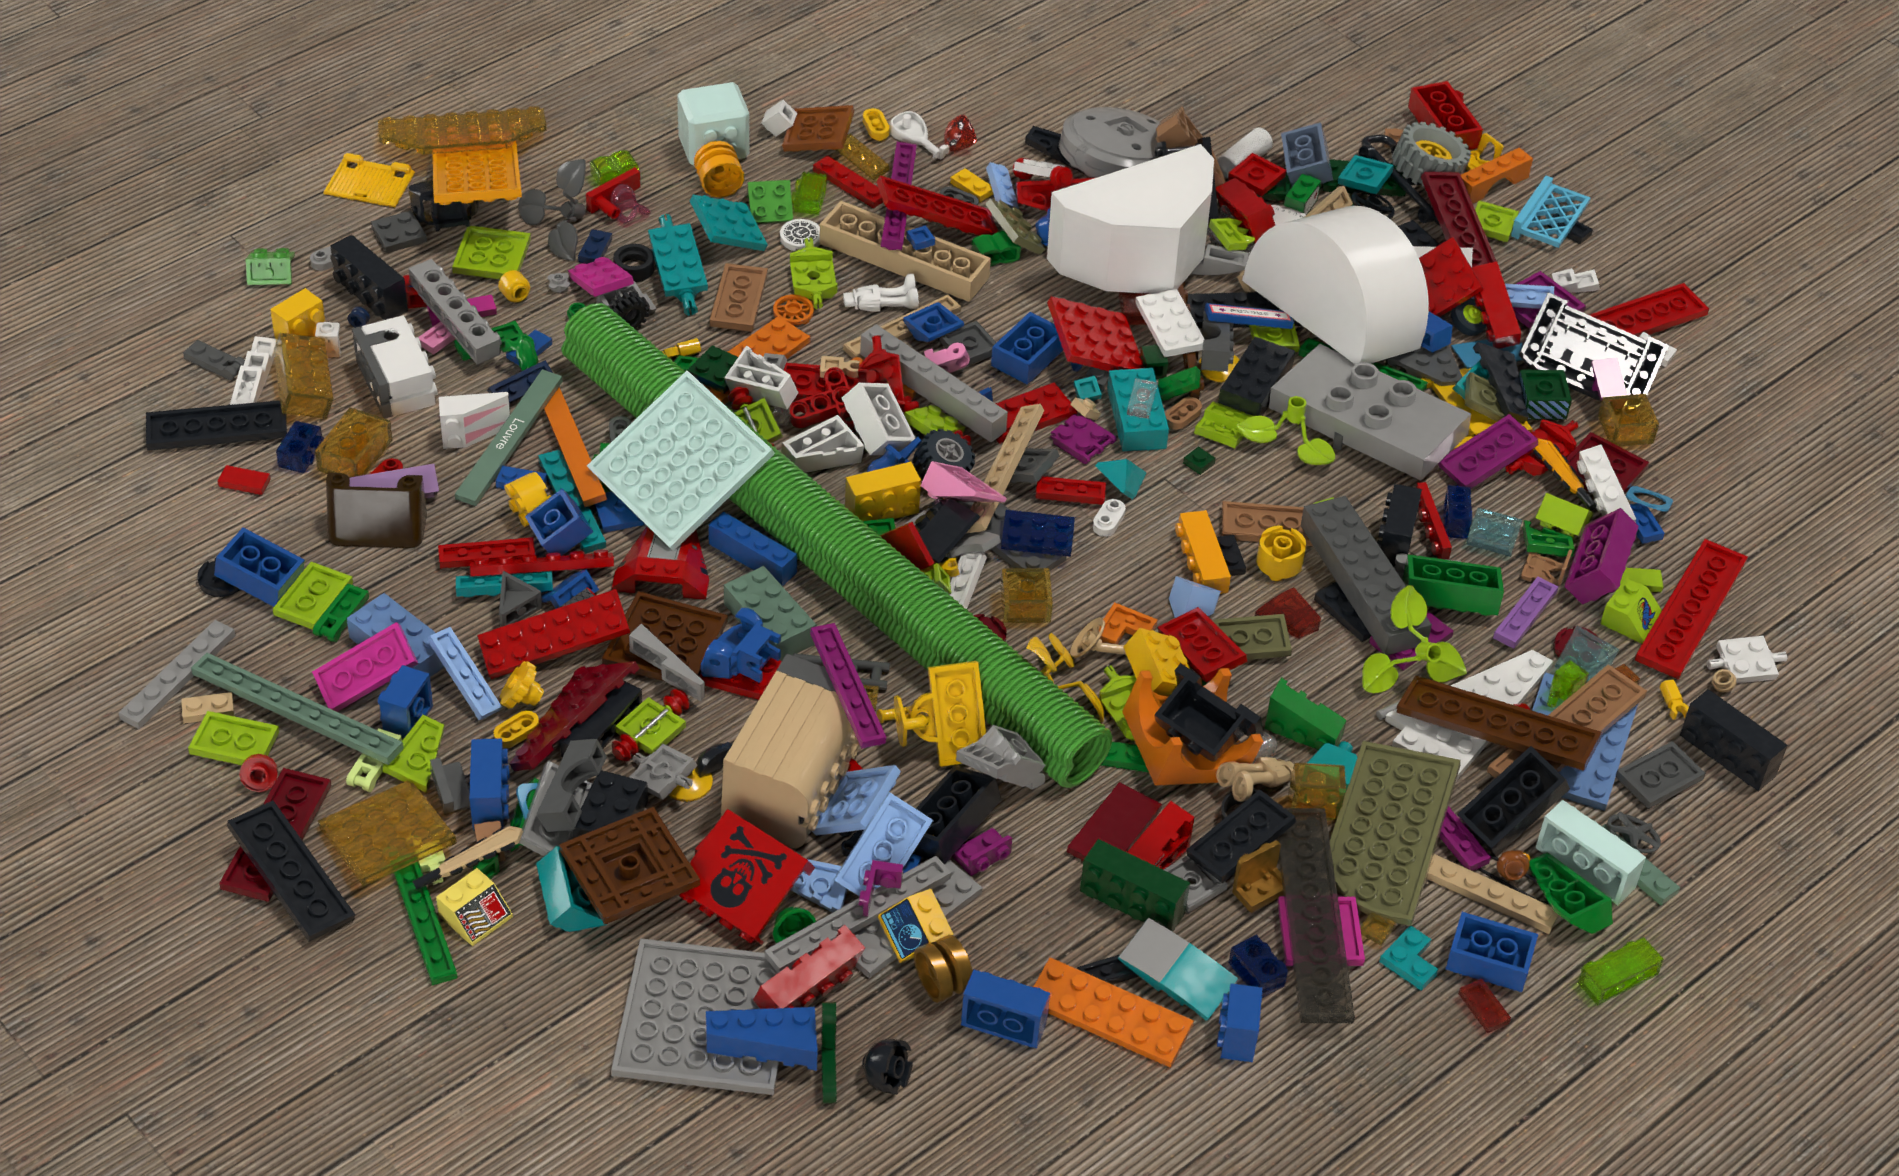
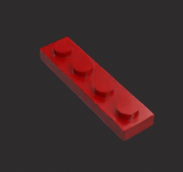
[813,155,883,209]
[1416,482,1452,560]
[438,537,535,569]

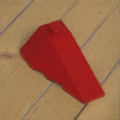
[1016,178,1094,212]

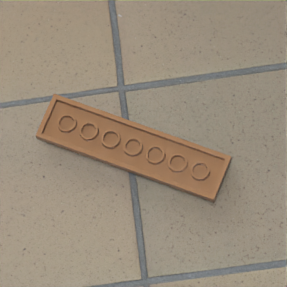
[1487,664,1647,778]

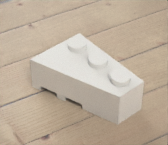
[724,345,798,409]
[781,415,864,473]

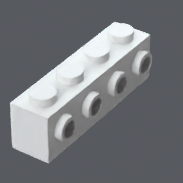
[1577,445,1636,523]

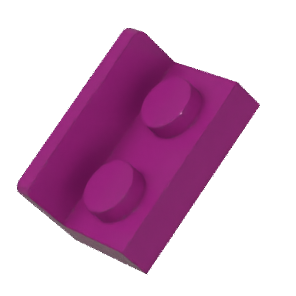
[952,827,1012,876]

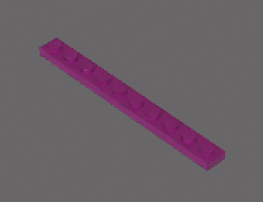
[881,141,917,250]

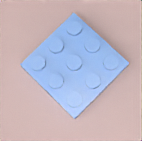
[812,765,901,836]

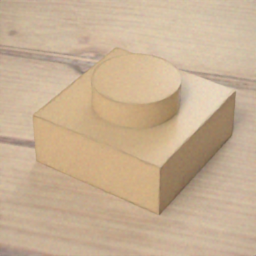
[1071,397,1101,421]

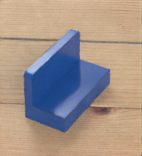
[541,570,599,609]

